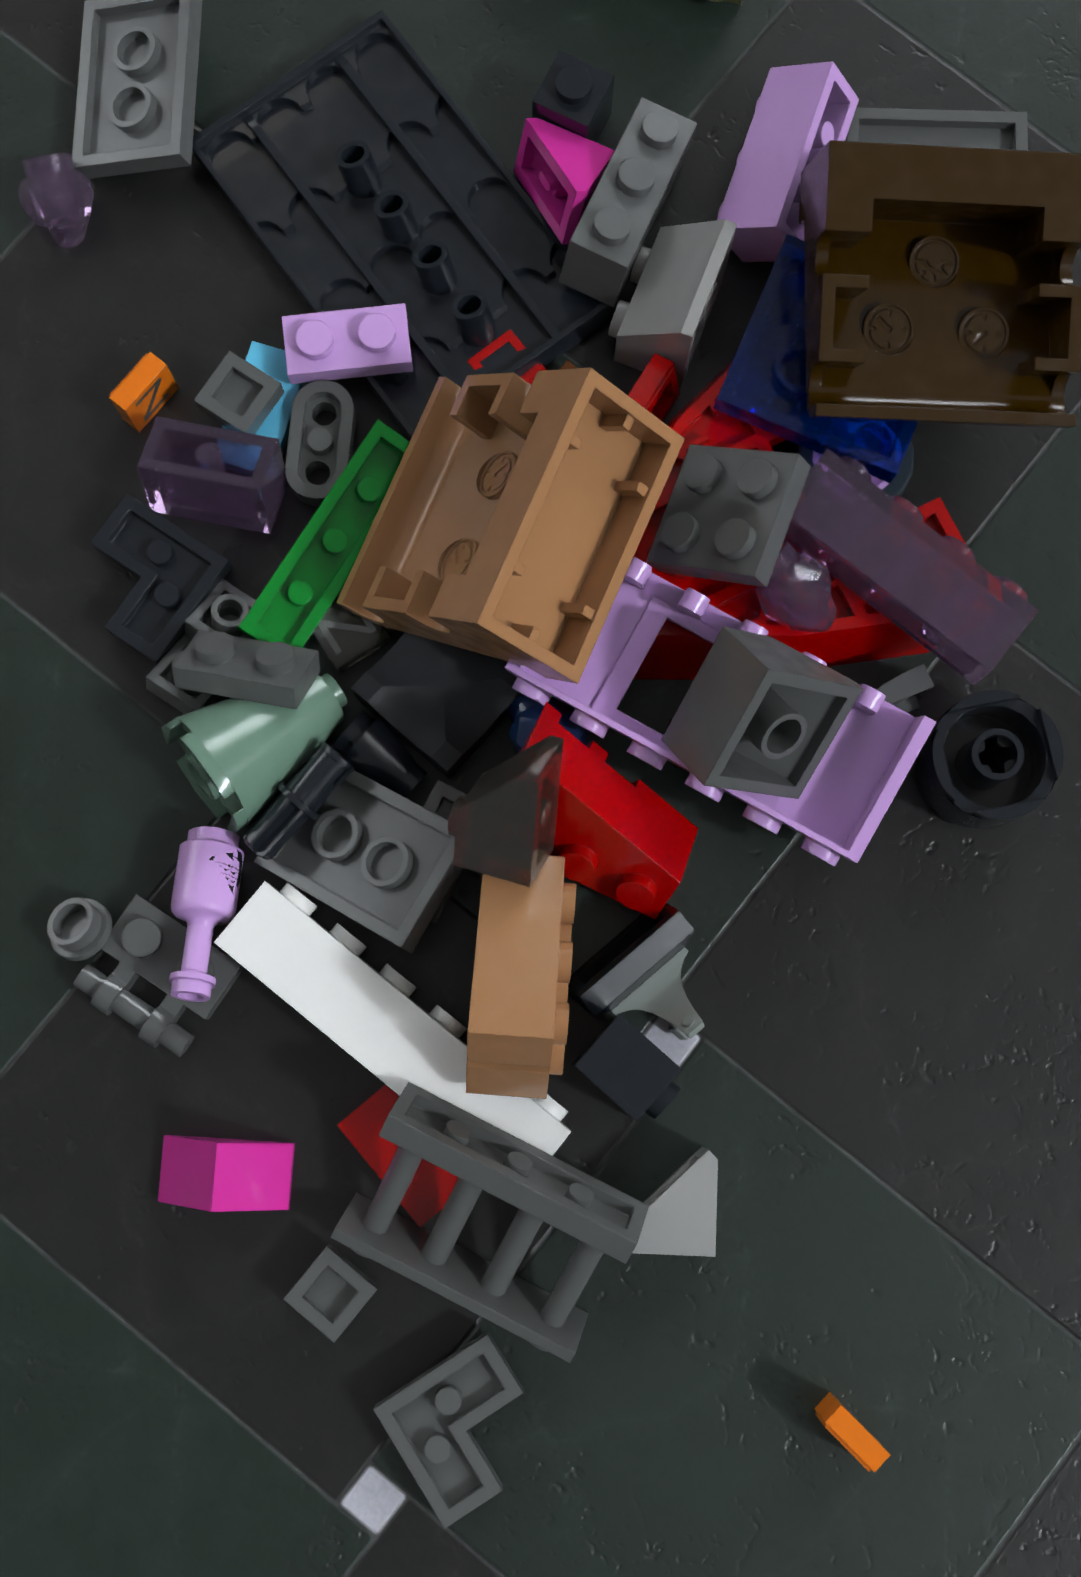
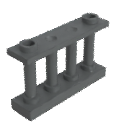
[330,1082,649,1363]

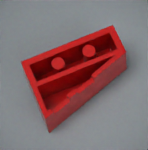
[480,701,699,919]

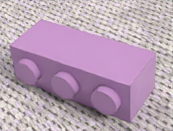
[717,61,859,262]

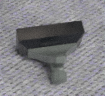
[568,903,705,1040]

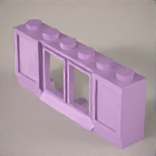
[505,557,936,867]

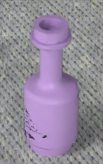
[169,826,244,1002]

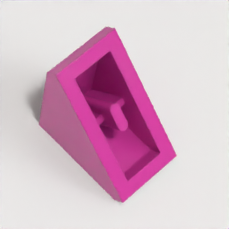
[513,118,615,244]
[158,1135,295,1212]

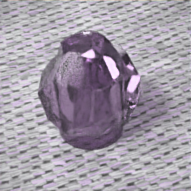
[18,153,94,248]
[755,540,837,632]

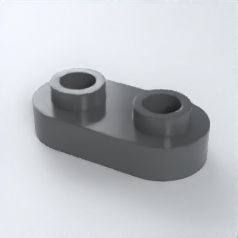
[285,380,356,506]

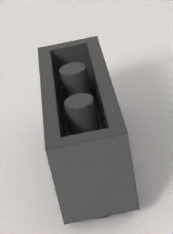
[558,97,697,308]

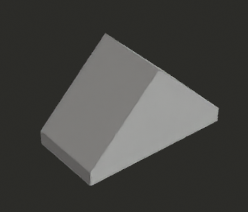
[632,1146,718,1257]

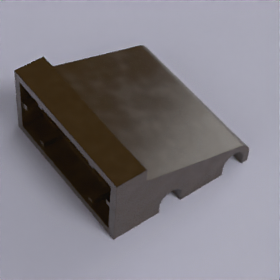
[799,140,1081,429]

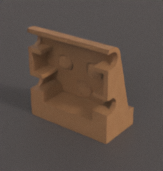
[336,367,685,684]

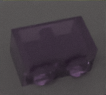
[137,416,288,534]

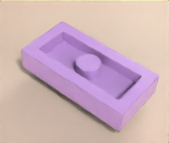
[282,303,413,384]

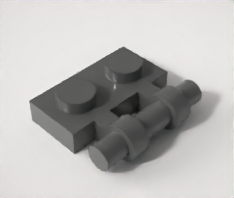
[73,894,244,1057]

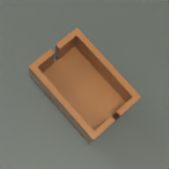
[466,851,576,1099]

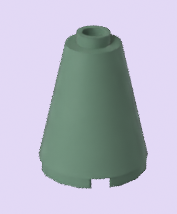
[161,673,347,832]

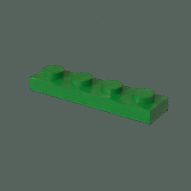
[237,419,410,648]

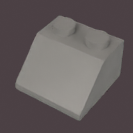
[608,219,737,386]

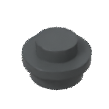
[47,897,112,961]

